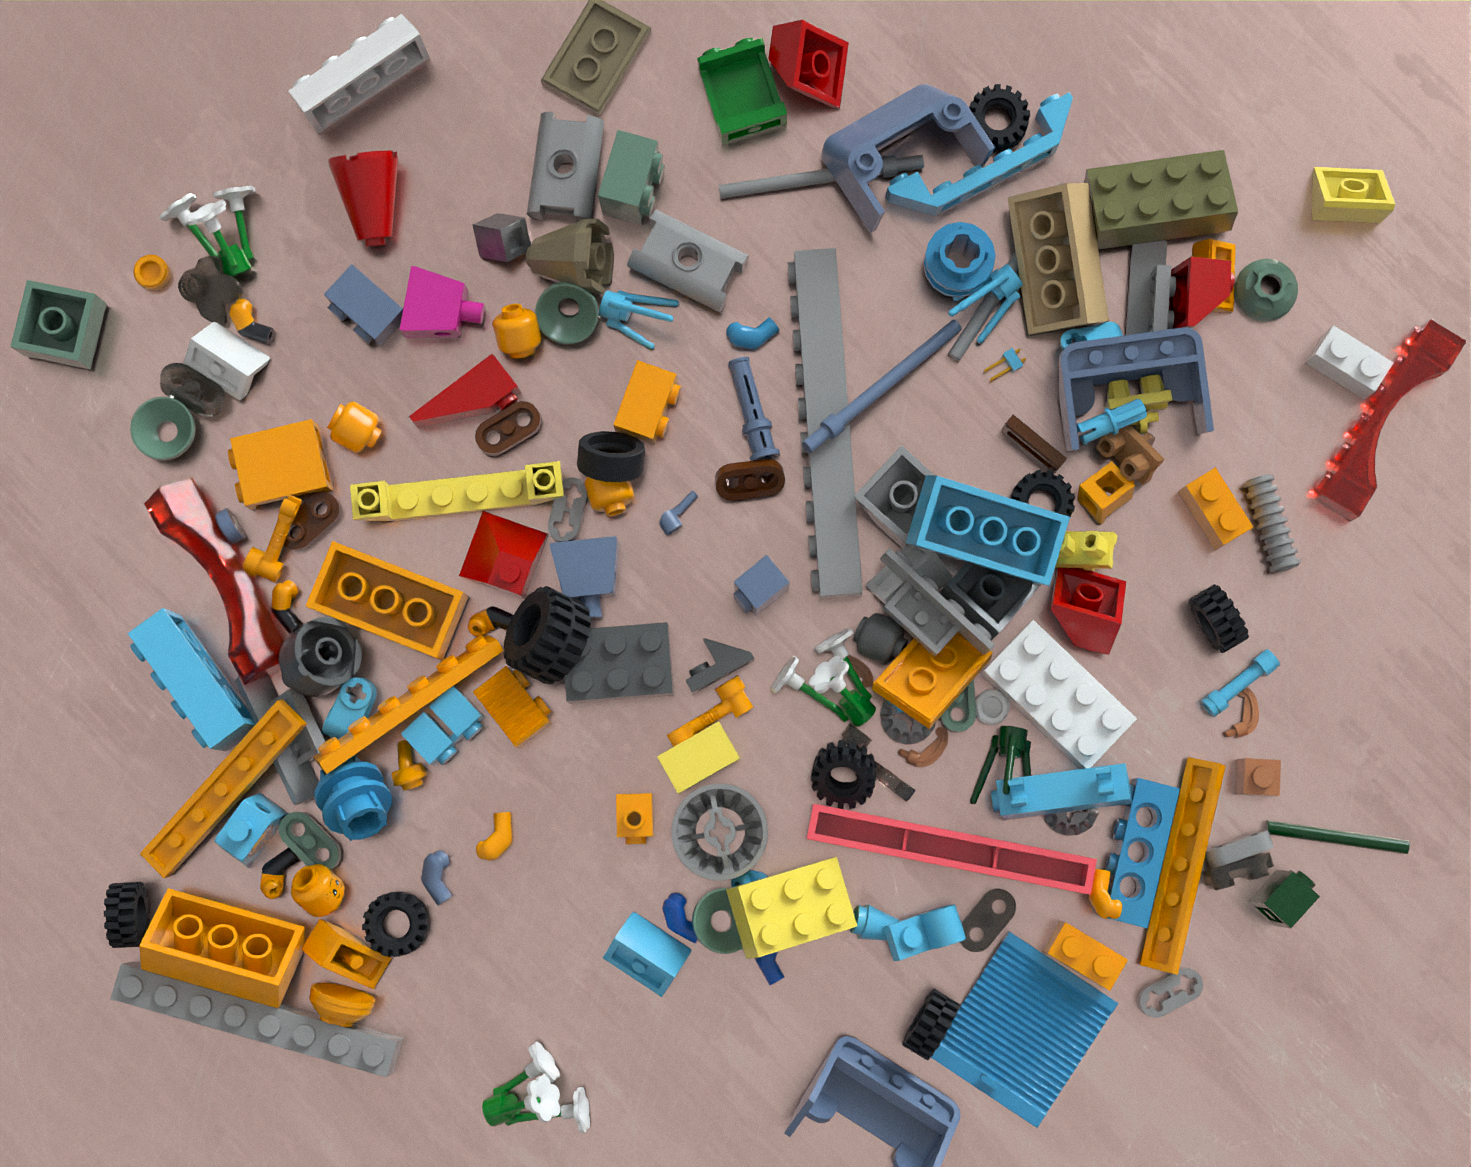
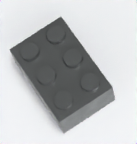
[564,622,674,704]

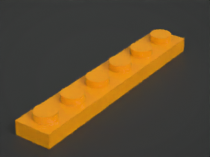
[313,635,504,774]
[140,700,307,879]
[1140,757,1226,975]

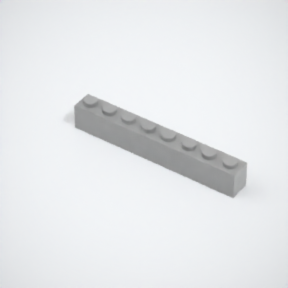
[110,962,403,1077]

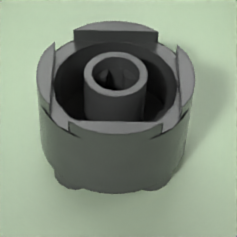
[279,617,362,697]

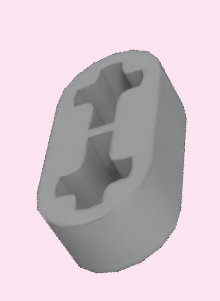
[548,478,588,542]
[1205,830,1274,869]
[1137,967,1203,1018]

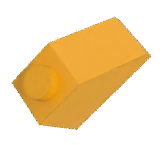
[301,919,392,989]

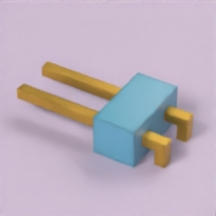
[984,348,1026,381]

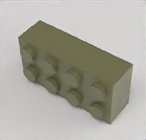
[1084,150,1238,249]

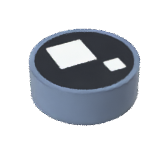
[215,508,245,544]

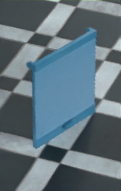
[931,931,1118,1128]

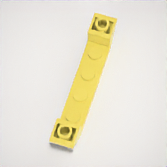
[350,461,564,521]

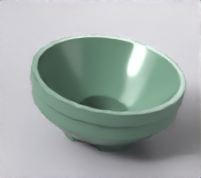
[1234,259,1298,322]
[535,281,599,344]
[130,397,196,460]
[692,888,743,954]

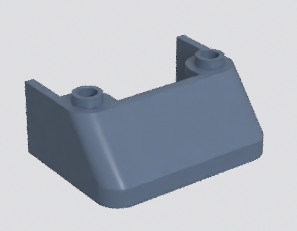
[821,84,995,234]
[1059,327,1214,452]
[784,1036,961,1167]

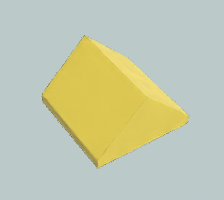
[1312,167,1395,223]

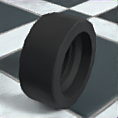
[577,431,645,482]

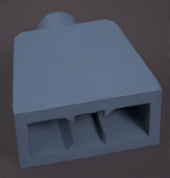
[550,536,619,619]

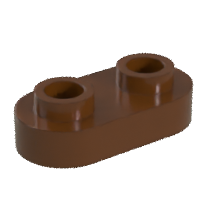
[475,401,541,456]
[715,459,785,500]
[284,492,342,551]

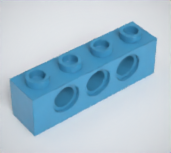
[1105,778,1180,928]

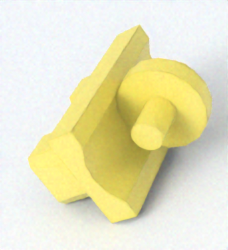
[1103,374,1172,434]
[1055,531,1118,571]

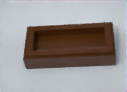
[1002,414,1067,473]

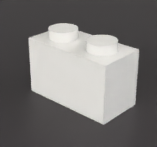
[1305,325,1394,399]

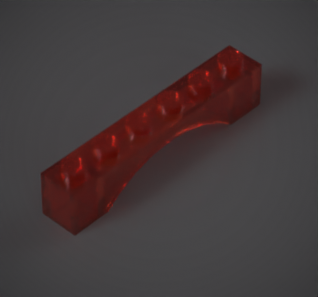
[1314,319,1467,522]
[144,477,284,685]

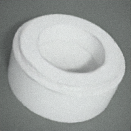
[975,689,1010,725]

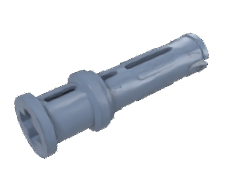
[728,357,780,461]

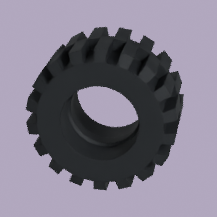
[503,586,591,685]

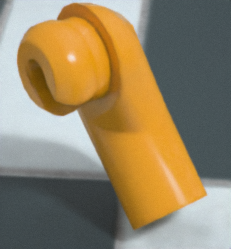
[1089,869,1122,919]

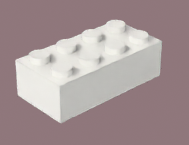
[980,620,1137,769]

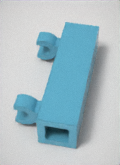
[991,763,1132,820]

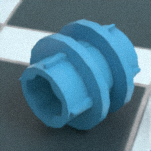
[923,222,996,298]
[314,755,392,841]

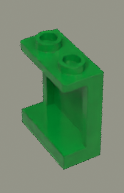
[697,38,787,145]

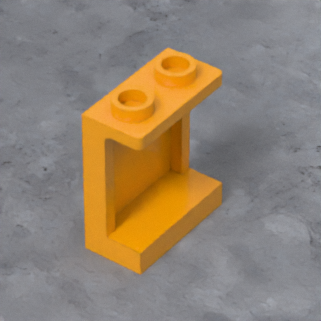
[228,419,333,510]

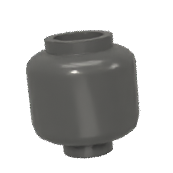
[853,613,908,665]

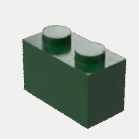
[1248,870,1320,929]

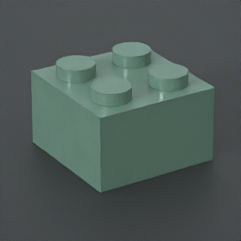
[598,130,665,225]
[10,280,107,369]

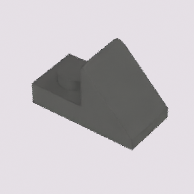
[686,638,754,694]

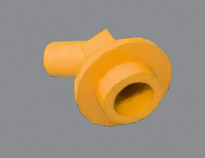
[391,740,427,791]

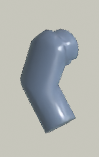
[421,850,452,906]

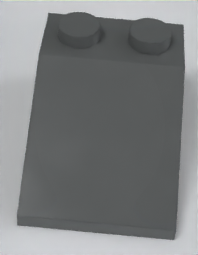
[938,562,1041,641]

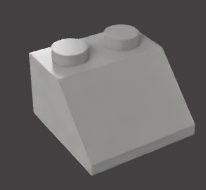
[854,445,934,549]

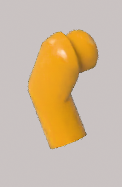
[476,812,512,861]

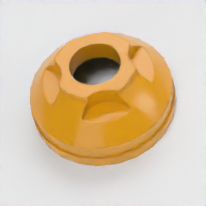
[309,982,375,1027]

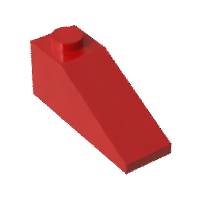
[409,353,521,428]

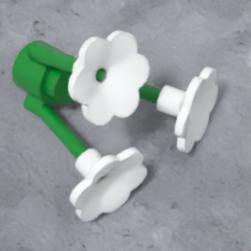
[159,186,256,278]
[771,628,876,727]
[482,1042,590,1133]

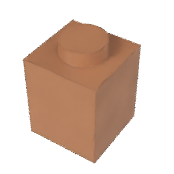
[1235,758,1281,797]

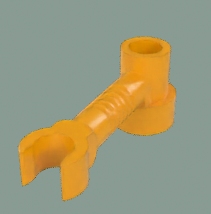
[242,495,302,583]
[667,675,754,747]

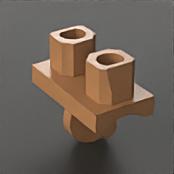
[1096,425,1164,485]

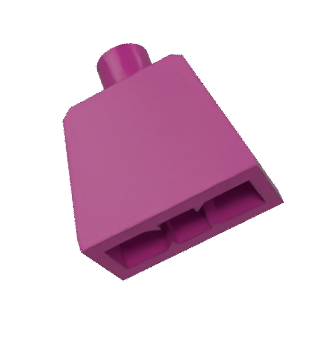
[399,266,485,338]

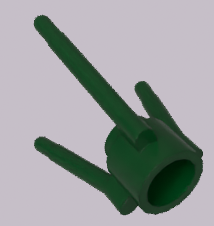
[970,726,1031,804]

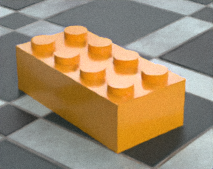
[305,541,469,661]
[139,888,305,1009]

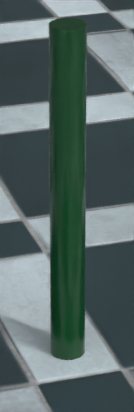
[1265,820,1410,854]

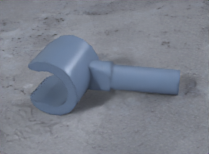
[659,491,698,535]

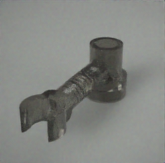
[836,723,915,802]

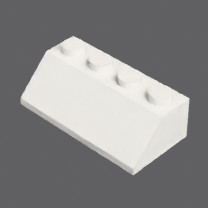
[288,14,430,134]

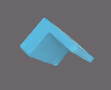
[603,912,691,997]

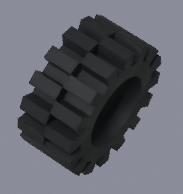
[969,84,1030,152]
[1011,470,1075,518]
[1189,584,1249,653]
[811,740,877,809]
[104,882,150,948]
[362,891,430,957]
[902,989,960,1060]

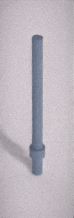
[802,319,962,453]

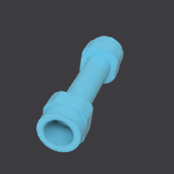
[1201,649,1280,717]

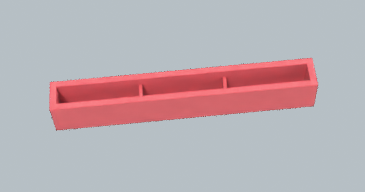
[806,804,1097,895]

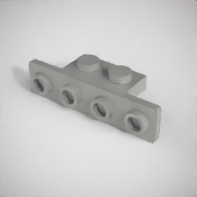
[1126,240,1176,335]
[880,548,995,657]
[235,669,325,805]

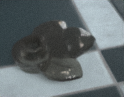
[178,256,243,324]

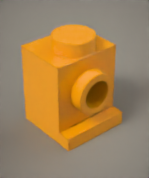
[1077,461,1135,524]

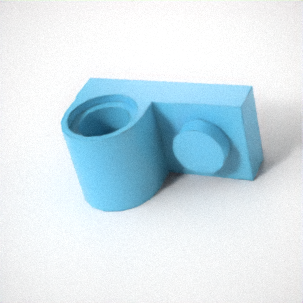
[883,904,966,961]

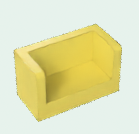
[657,721,740,794]

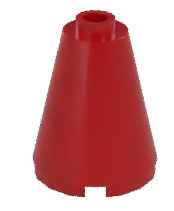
[328,150,398,247]

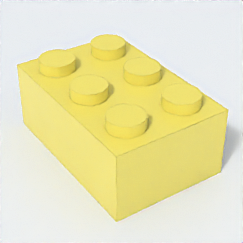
[726,857,857,959]

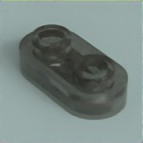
[160,363,225,417]
[1201,852,1274,890]
[959,888,1016,952]

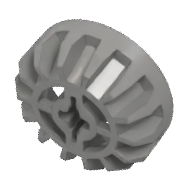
[671,784,768,881]

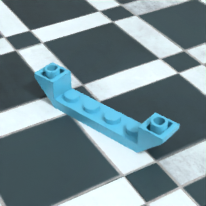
[885,92,1073,216]

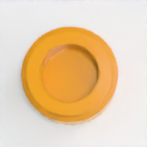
[133,254,171,291]

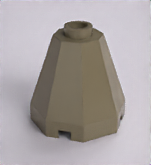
[526,219,614,294]

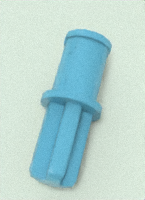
[1076,399,1147,445]

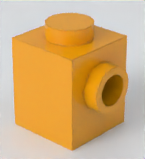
[616,793,654,844]

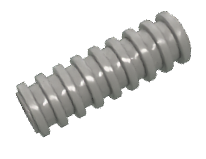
[1243,474,1301,573]

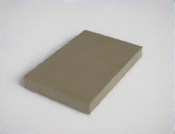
[541,0,651,117]

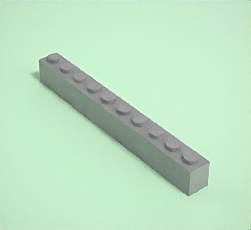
[787,248,863,599]

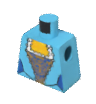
[214,793,289,868]

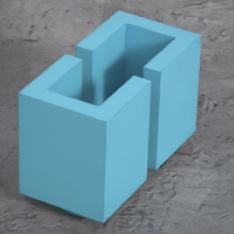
[401,686,485,766]

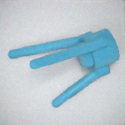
[948,264,1023,343]
[599,290,679,350]

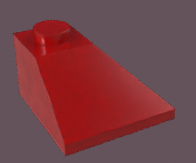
[768,19,849,109]
[1169,256,1235,329]
[459,511,549,599]
[1051,568,1127,655]

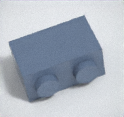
[324,264,403,347]
[733,555,790,616]

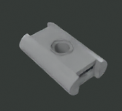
[527,112,604,222]
[627,209,749,313]

